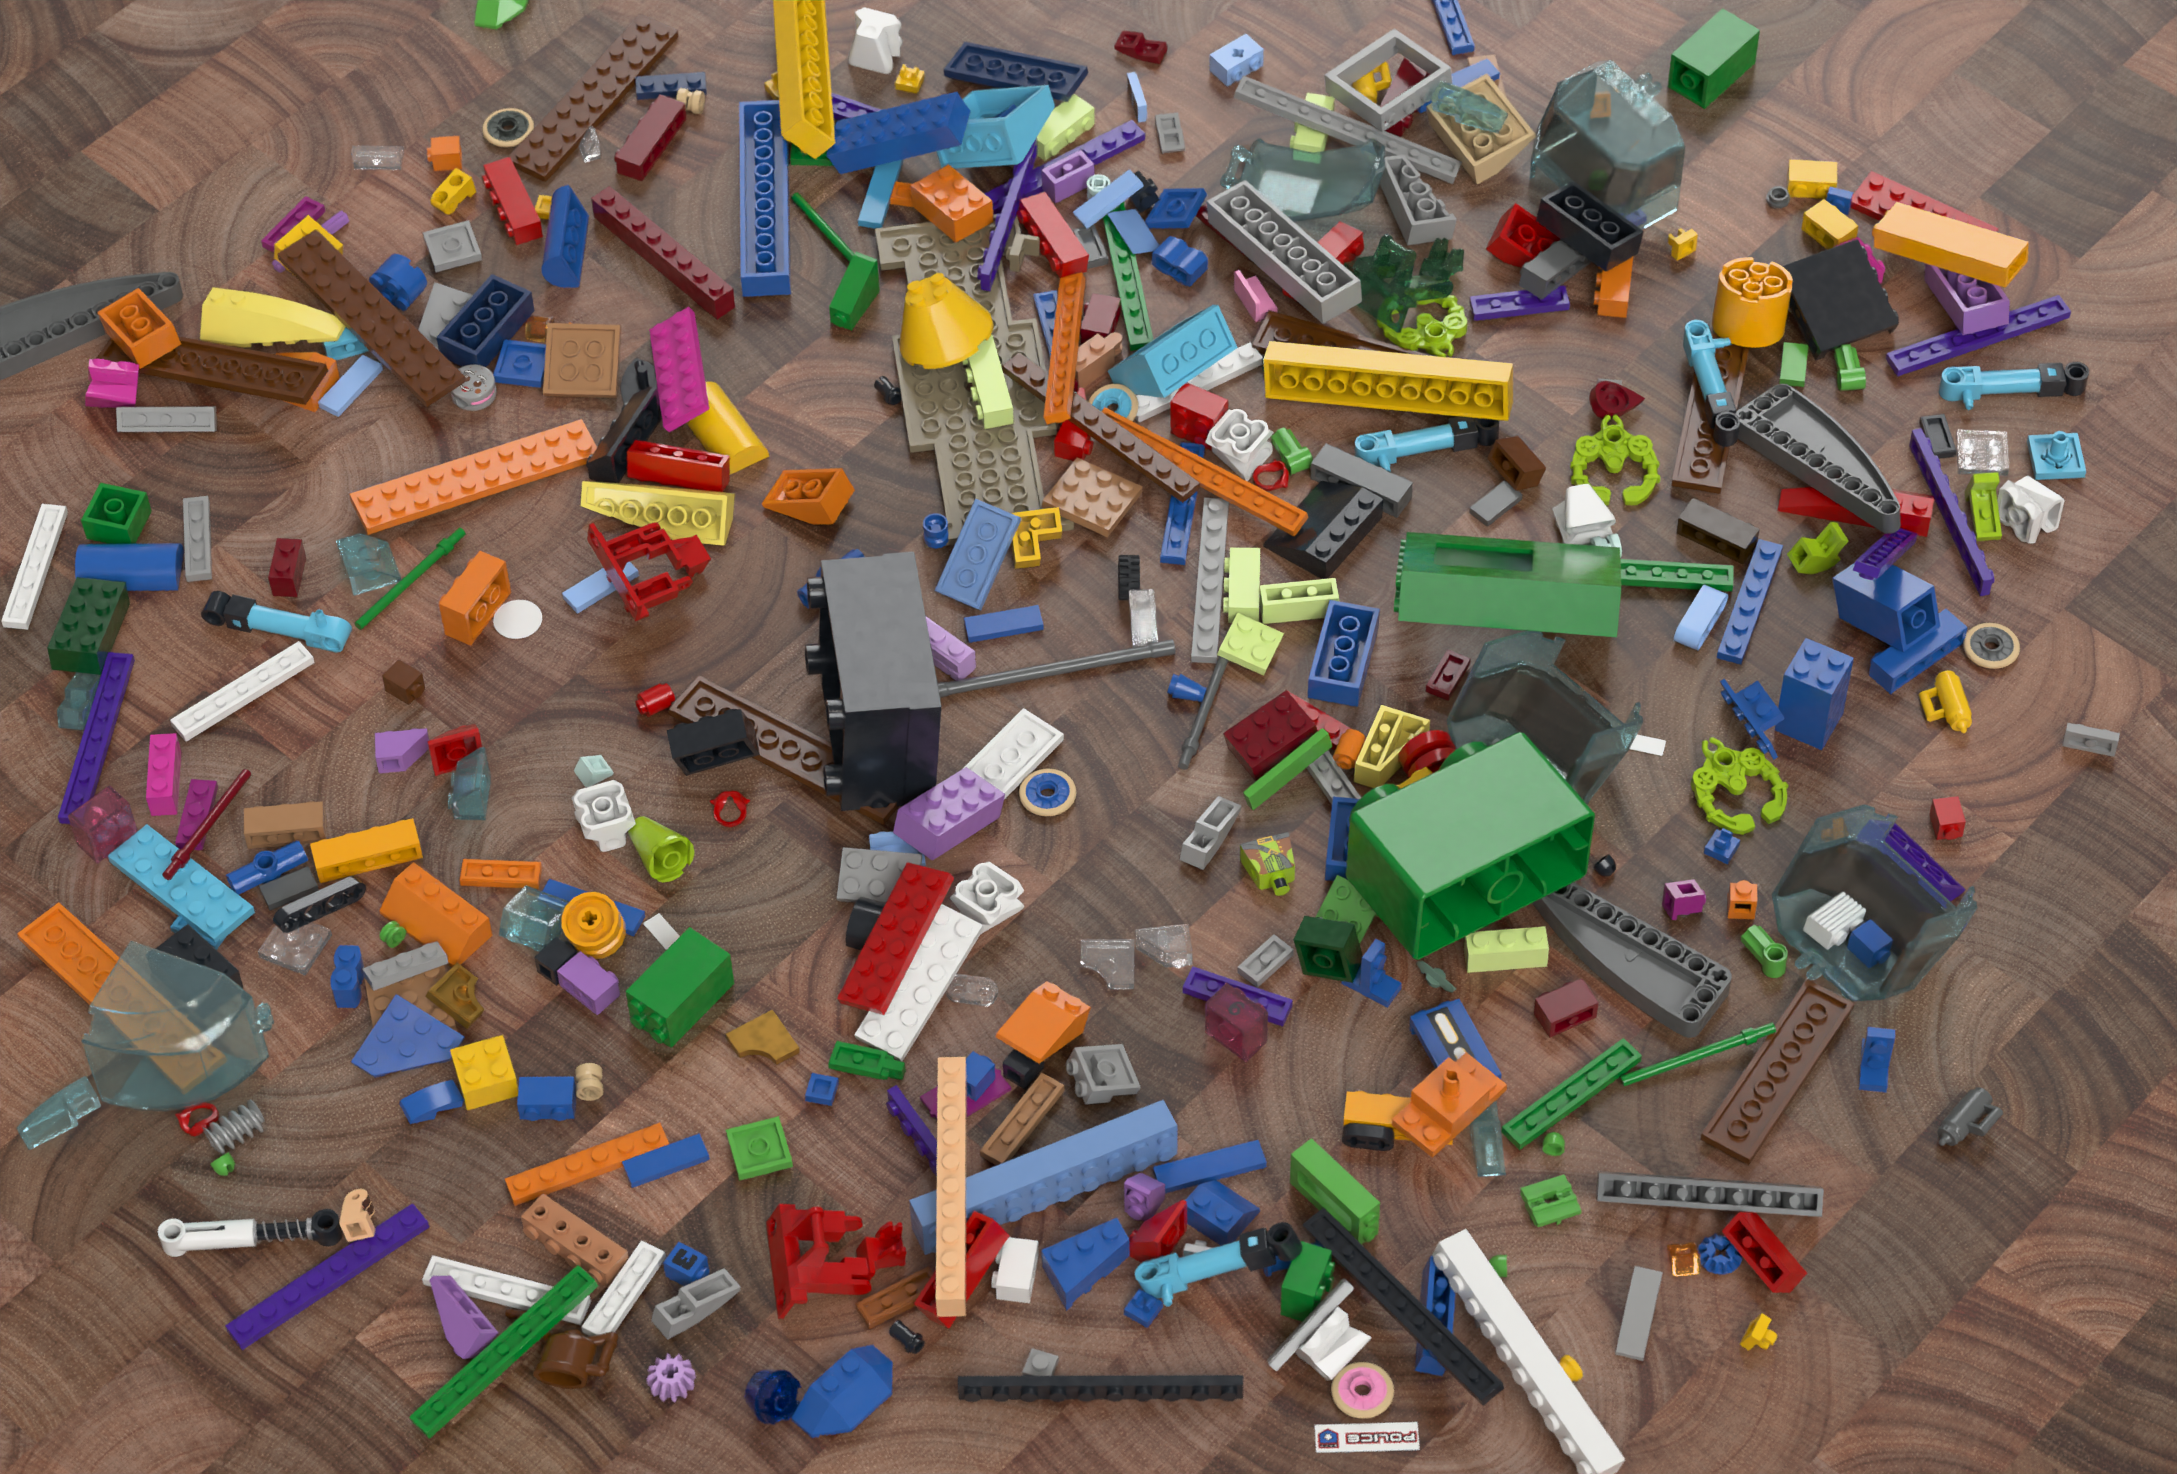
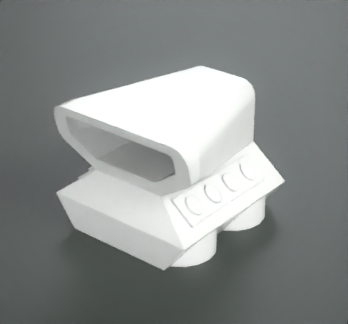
[848,8,902,74]
[1205,409,1274,481]
[1997,476,2064,543]
[1553,484,1616,545]
[572,780,636,852]
[950,862,1024,934]
[1295,1307,1371,1380]

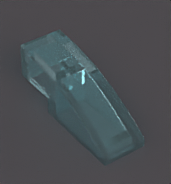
[1431,81,1508,134]
[57,672,101,730]
[17,1076,101,1150]
[1469,1100,1506,1177]

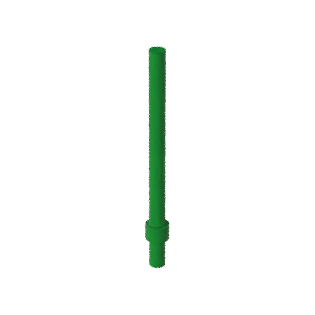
[791,192,855,262]
[354,527,466,630]
[1620,1022,1776,1086]

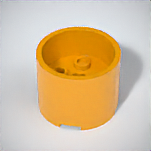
[1712,257,1793,348]

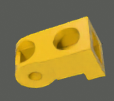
[431,168,477,215]

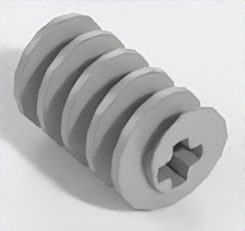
[203,1099,265,1155]

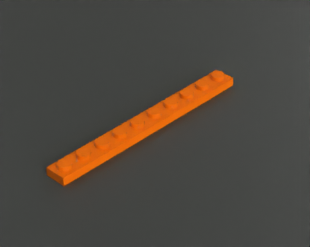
[1044,272,1086,425]
[1101,407,1308,537]

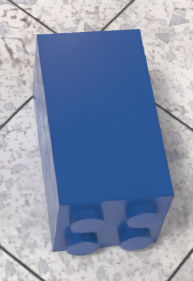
[1833,563,1940,652]
[1775,638,1854,750]

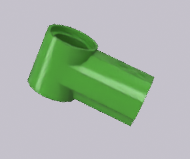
[1834,344,1866,391]
[1271,427,1313,476]
[1741,925,1788,978]

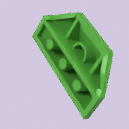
[475,0,529,29]

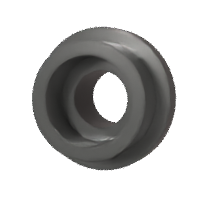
[1766,186,1790,208]

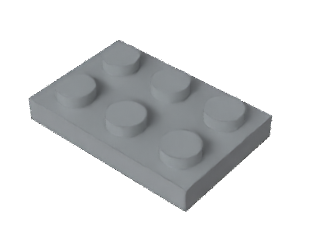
[837,847,922,903]

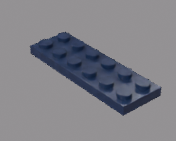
[943,42,1089,102]

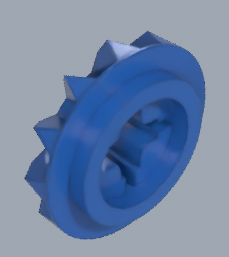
[1698,1233,1743,1275]

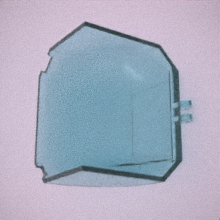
[81,941,274,1111]

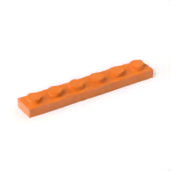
[505,1123,669,1206]

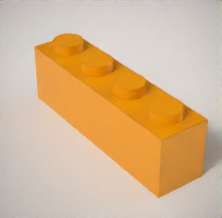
[310,818,423,883]
[1343,1091,1453,1145]

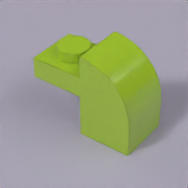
[1787,522,1849,574]

